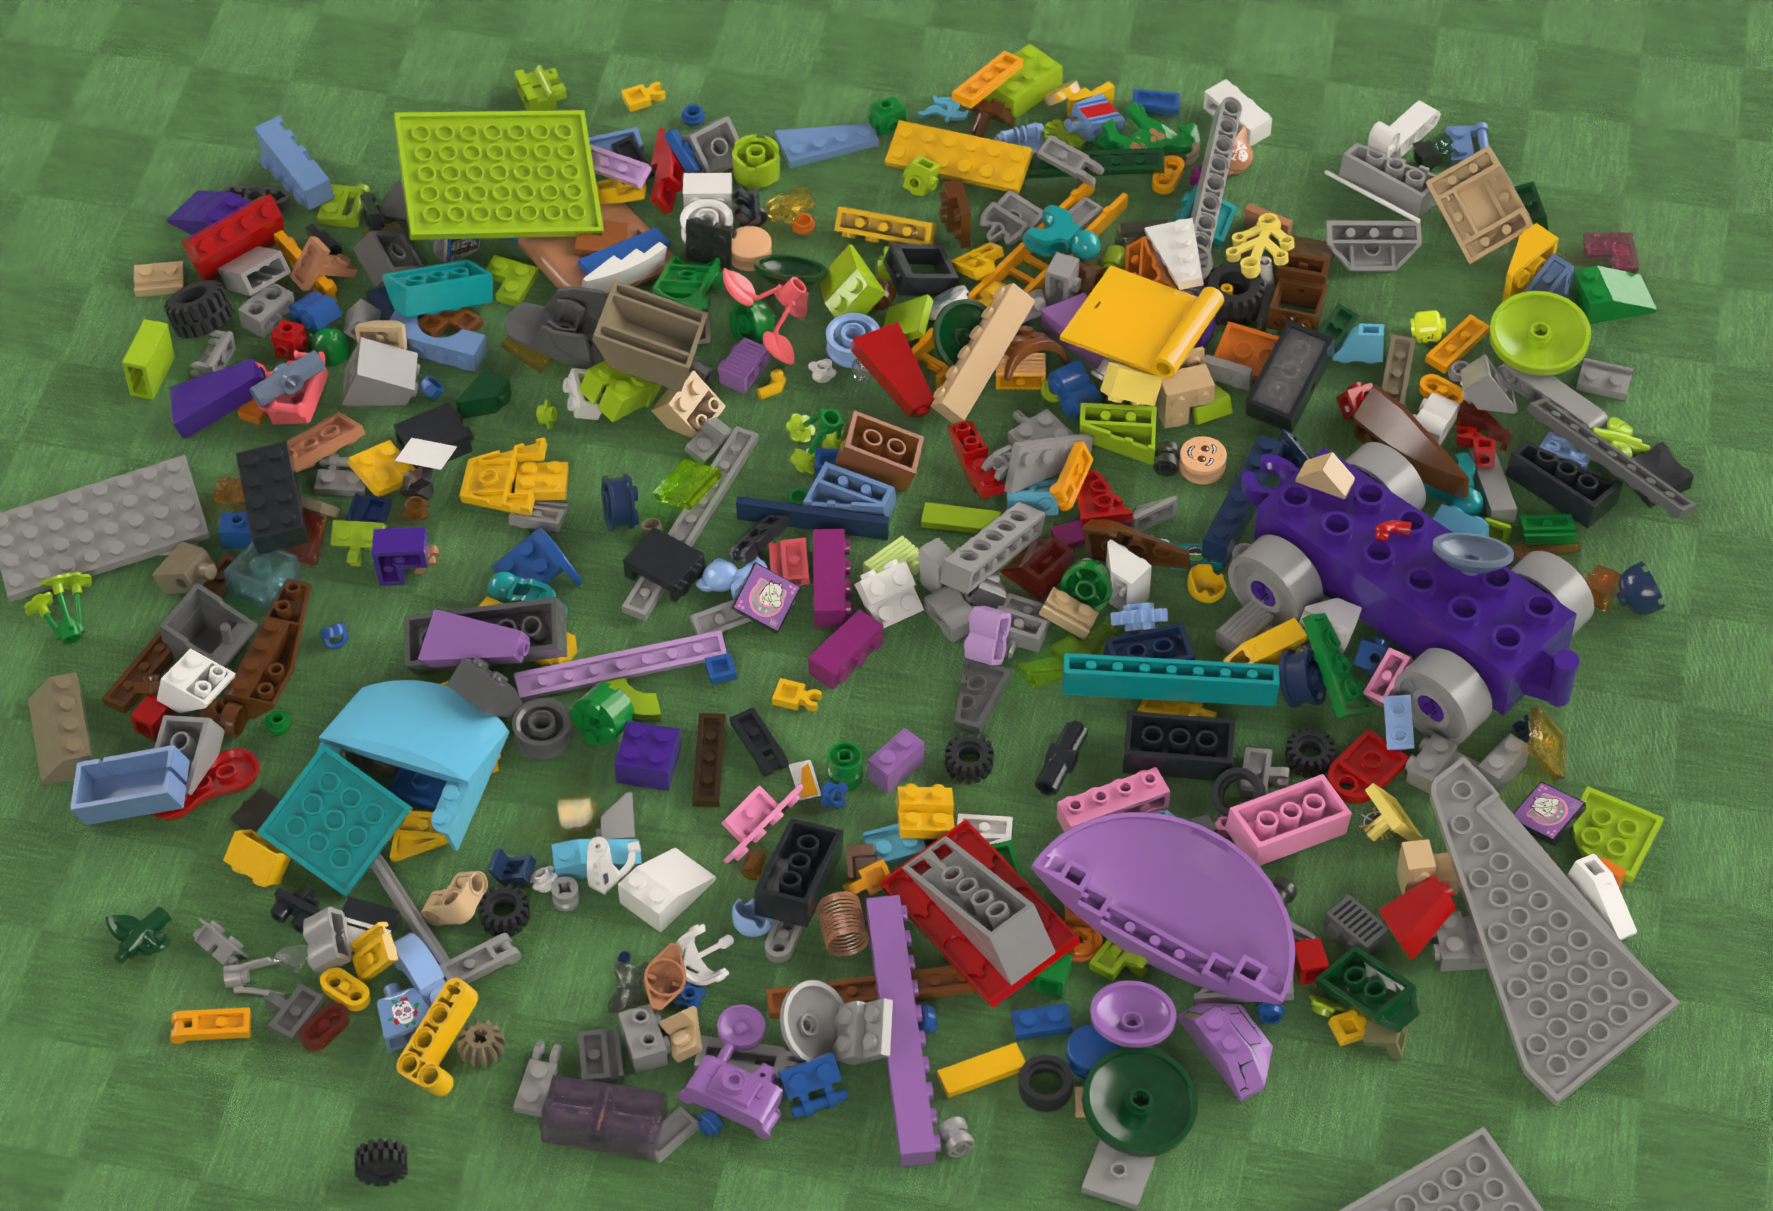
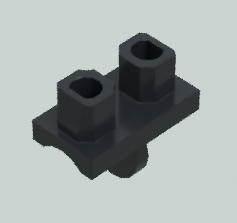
[731,188,768,228]
[270,887,320,934]

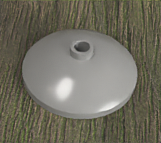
[780,980,844,1062]

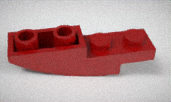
[650,128,685,214]
[947,420,1006,499]

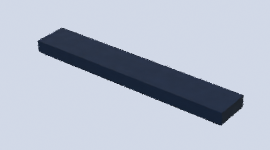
[736,496,889,540]

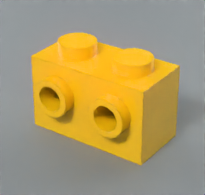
[223,829,291,887]

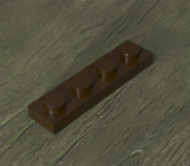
[692,713,726,807]

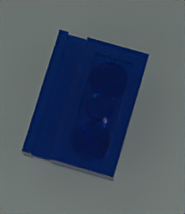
[345,493,392,524]

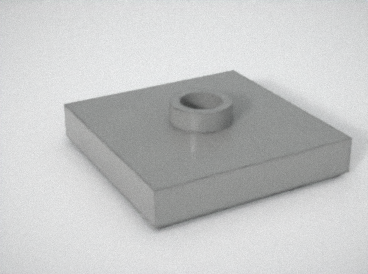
[1081,1139,1155,1210]

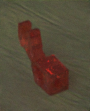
[1456,400,1511,451]

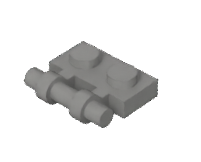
[314,454,368,497]

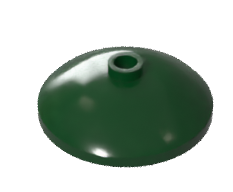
[754,255,827,288]
[933,299,987,368]

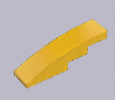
[596,179,647,204]

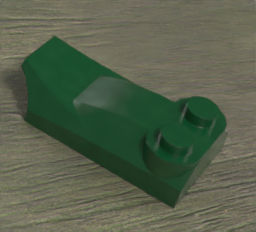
[1315,945,1420,1033]

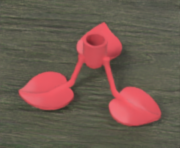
[723,267,809,365]

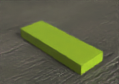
[921,502,1001,534]

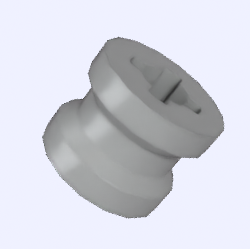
[551,876,580,912]

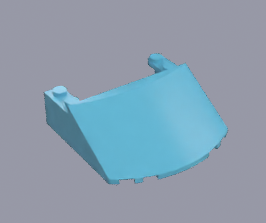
[316,680,509,851]

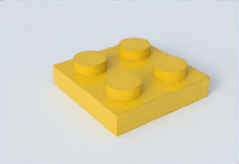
[348,440,415,498]
[514,461,569,501]

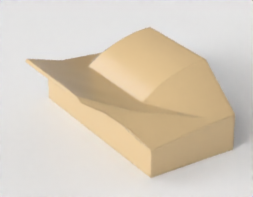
[355,320,407,350]

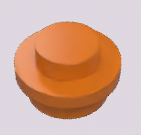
[791,213,815,235]

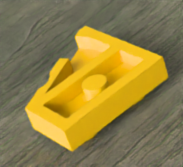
[390,811,449,862]

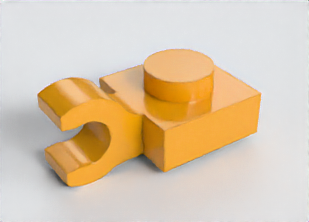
[843,858,890,896]

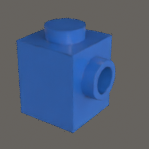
[219,512,254,549]

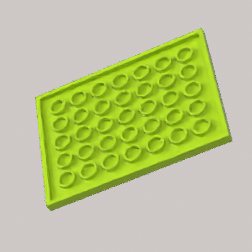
[393,110,604,240]

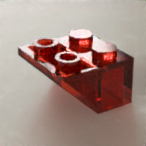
[1001,537,1075,600]

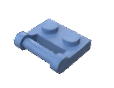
[1445,122,1489,166]

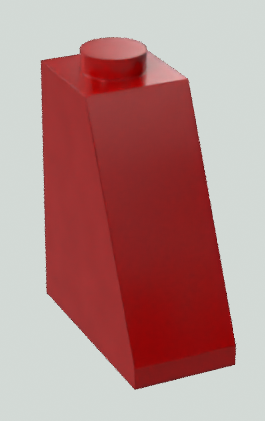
[1378,874,1457,960]

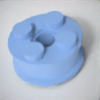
[826,313,880,369]

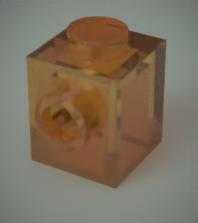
[1584,564,1622,612]

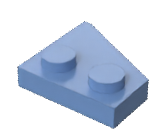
[1524,253,1574,299]

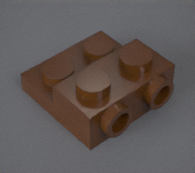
[939,179,971,248]

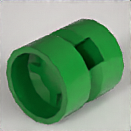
[827,741,863,792]

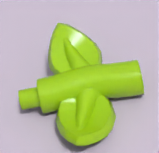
[1590,417,1650,458]

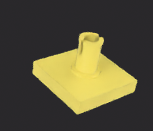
[1363,783,1424,842]

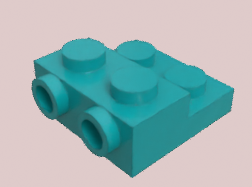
[1172,185,1238,247]

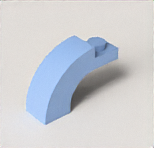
[393,933,445,1009]

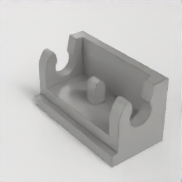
[190,330,236,379]

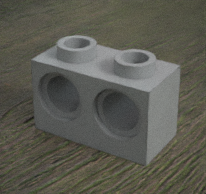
[238,282,294,339]

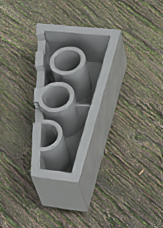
[1339,143,1442,218]

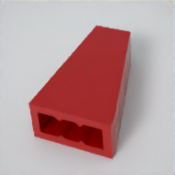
[850,322,934,418]

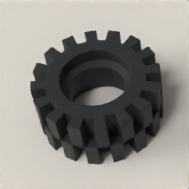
[1285,726,1335,778]
[945,732,994,784]
[478,884,530,937]
[354,1138,408,1186]

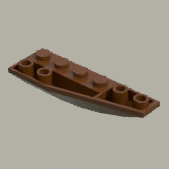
[1353,385,1470,499]
[224,578,312,720]

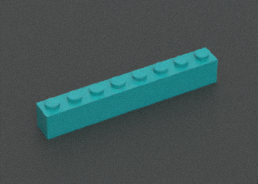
[1062,653,1280,707]

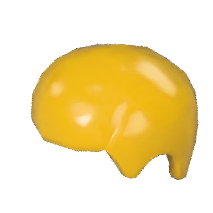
[1187,564,1227,604]

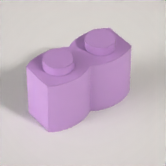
[964,606,1011,665]

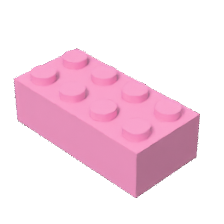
[1225,774,1352,866]

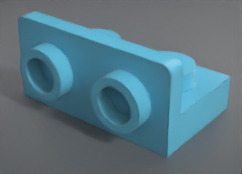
[1006,480,1058,516]

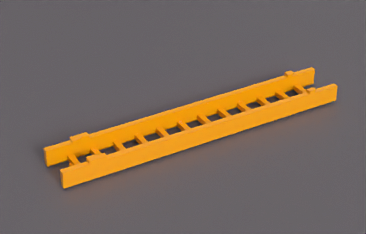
[911,177,1128,389]

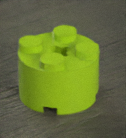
[732,134,780,191]

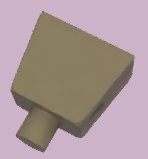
[152,542,217,594]

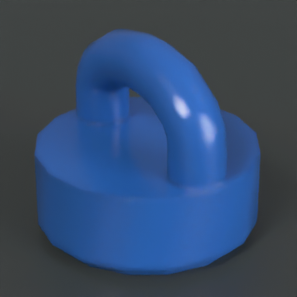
[319,622,349,649]
[917,1003,937,1033]

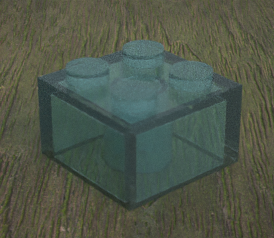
[224,542,301,610]

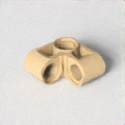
[420,871,488,926]

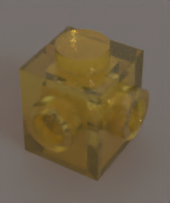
[557,794,598,832]

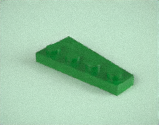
[1302,613,1375,719]

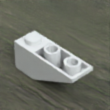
[1566,854,1637,940]

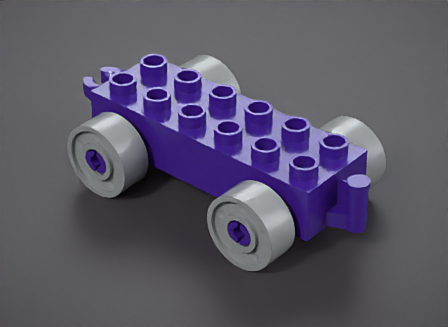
[1228,442,1594,745]

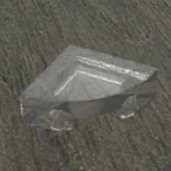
[273,944,308,973]

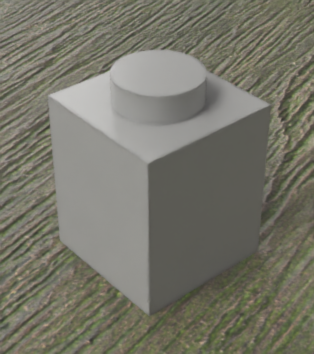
[343,299,381,340]

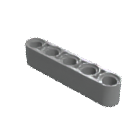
[1497,362,1608,429]

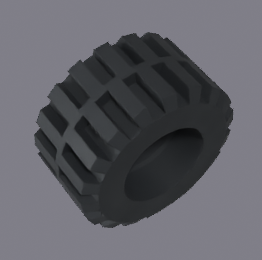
[1203,263,1265,326]
[164,280,233,339]

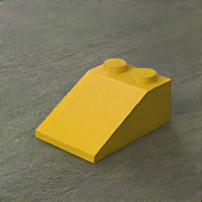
[1502,223,1559,302]

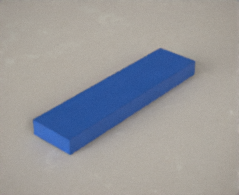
[577,227,671,275]

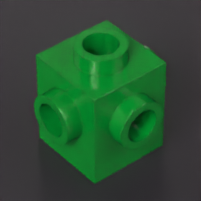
[868,96,906,136]

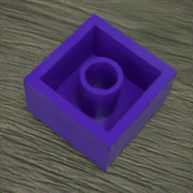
[614,721,681,791]

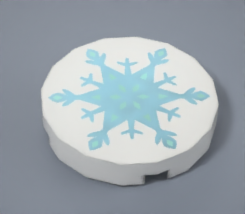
[929,285,969,320]

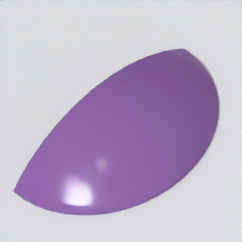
[1031,812,1295,1004]

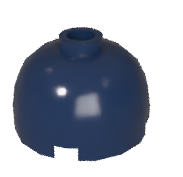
[1616,561,1665,615]

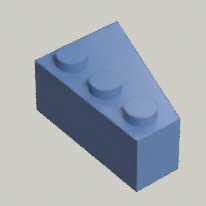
[803,462,897,517]

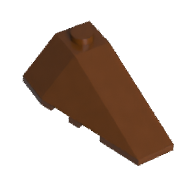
[1083,519,1191,569]

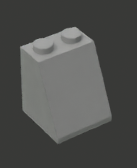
[342,337,420,406]

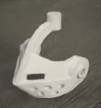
[587,837,641,895]
[676,924,734,986]

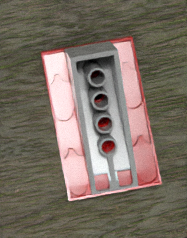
[879,819,1081,1009]

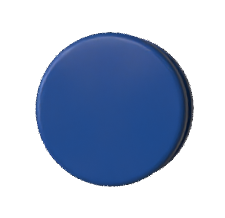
[1066,1024,1120,1080]

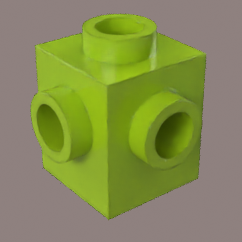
[902,155,941,197]

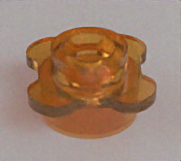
[403,496,430,520]

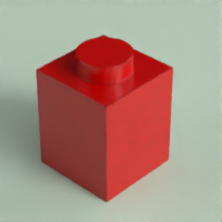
[130,694,174,742]
[1294,938,1329,986]

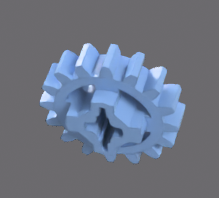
[1110,603,1168,631]

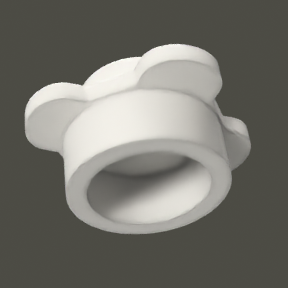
[808,358,836,383]
[530,866,558,893]

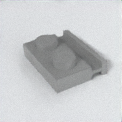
[1576,358,1633,401]
[509,500,568,532]

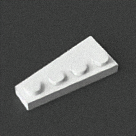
[1144,218,1204,290]

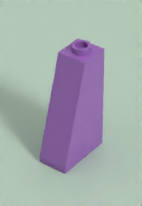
[1041,293,1103,369]
[418,609,530,667]

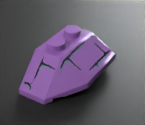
[1177,1003,1273,1102]

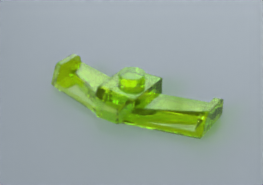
[1018,618,1118,688]

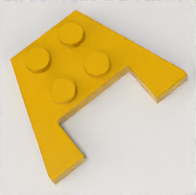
[459,437,548,516]

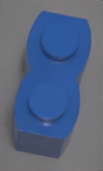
[288,291,342,331]
[1047,359,1103,420]

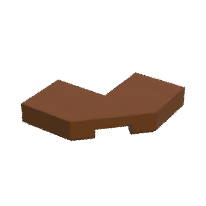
[574,220,628,256]
[418,308,484,337]

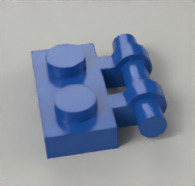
[778,1052,848,1119]

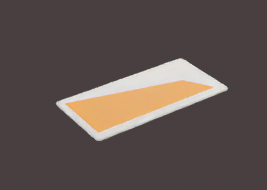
[789,760,821,800]

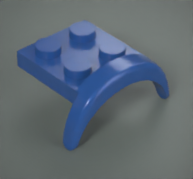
[491,528,582,586]

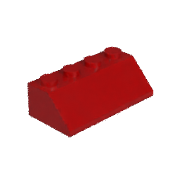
[181,194,285,281]

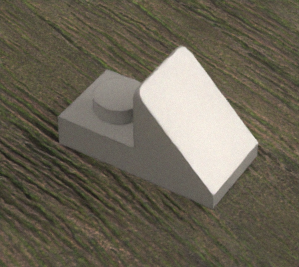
[684,417,733,466]

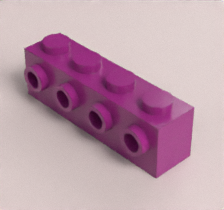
[813,529,851,627]

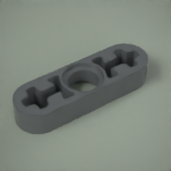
[222,185,291,212]

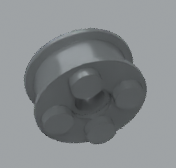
[512,698,573,760]

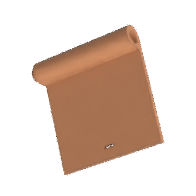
[518,203,674,296]

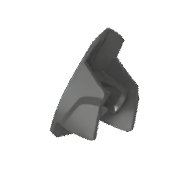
[505,286,607,369]

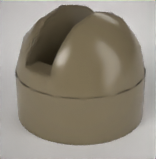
[641,518,662,536]

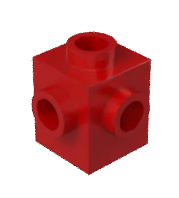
[270,319,308,361]
[1336,382,1373,421]

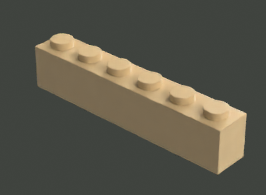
[931,283,1035,424]

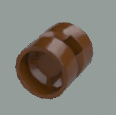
[199,698,247,739]

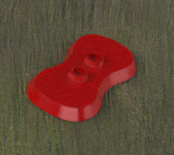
[152,748,260,821]

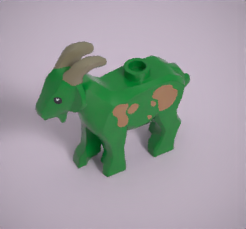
[1092,101,1200,166]

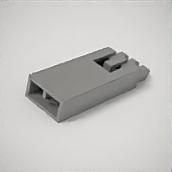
[694,1035,802,1087]

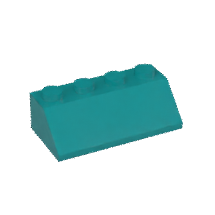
[382,260,493,319]

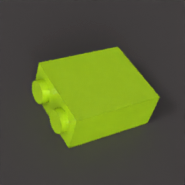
[122,319,175,400]

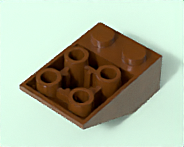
[1275,235,1334,291]

